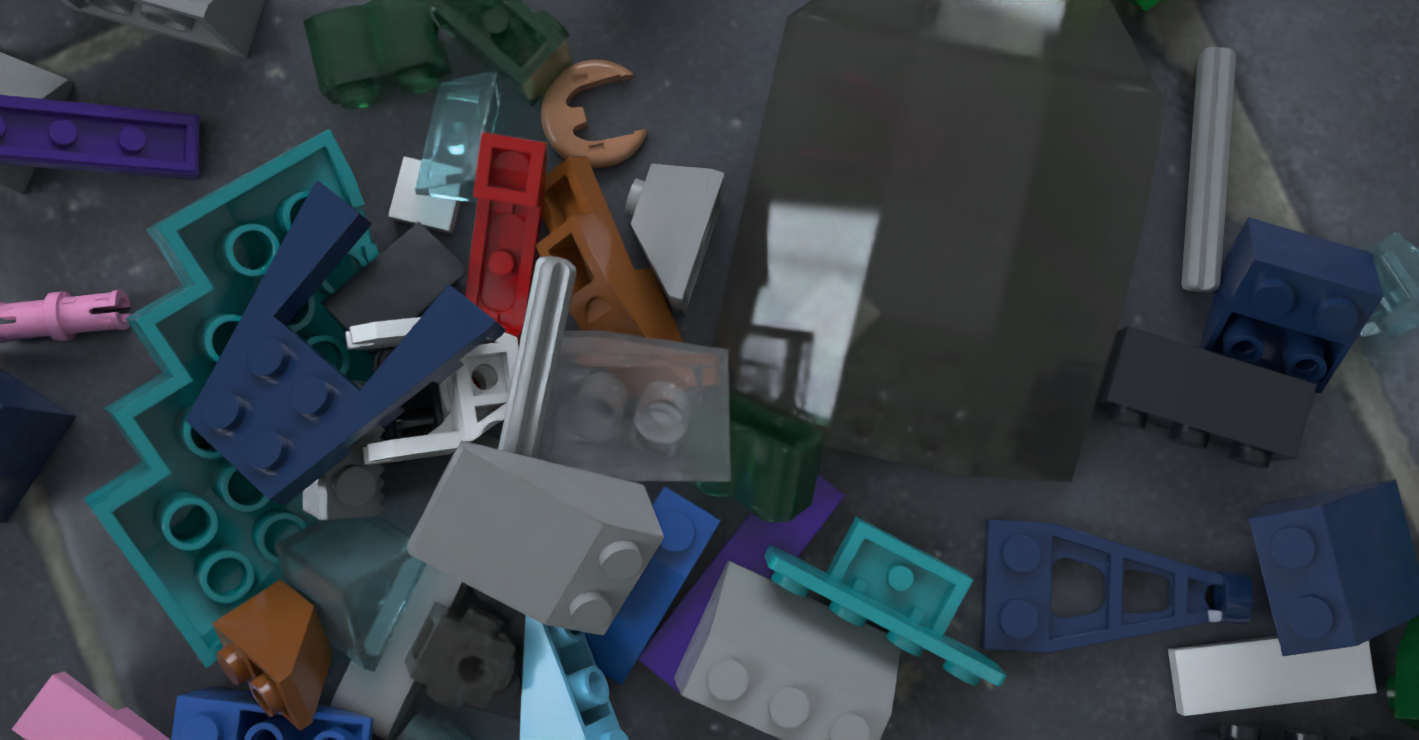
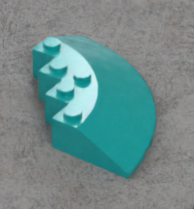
[83,129,379,668]

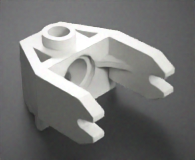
[345,317,519,465]

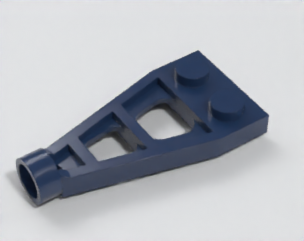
[980,519,1253,653]

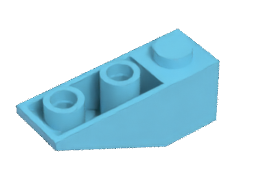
[519,615,629,740]

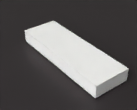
[1168,636,1377,716]

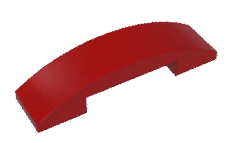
[465,132,548,389]

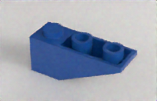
[171,686,374,740]

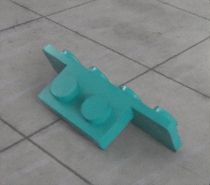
[764,516,1007,687]

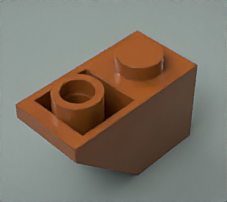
[212,579,333,731]

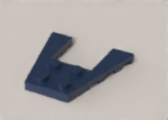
[185,180,506,506]

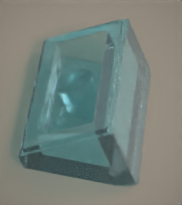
[415,72,501,203]

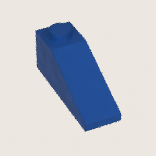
[585,486,721,685]

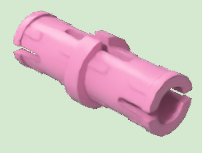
[0,289,132,343]

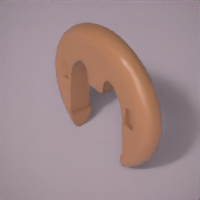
[541,59,649,169]

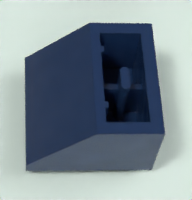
[1199,217,1383,394]

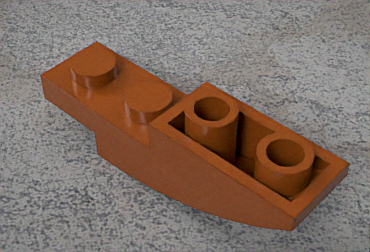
[535,156,701,405]

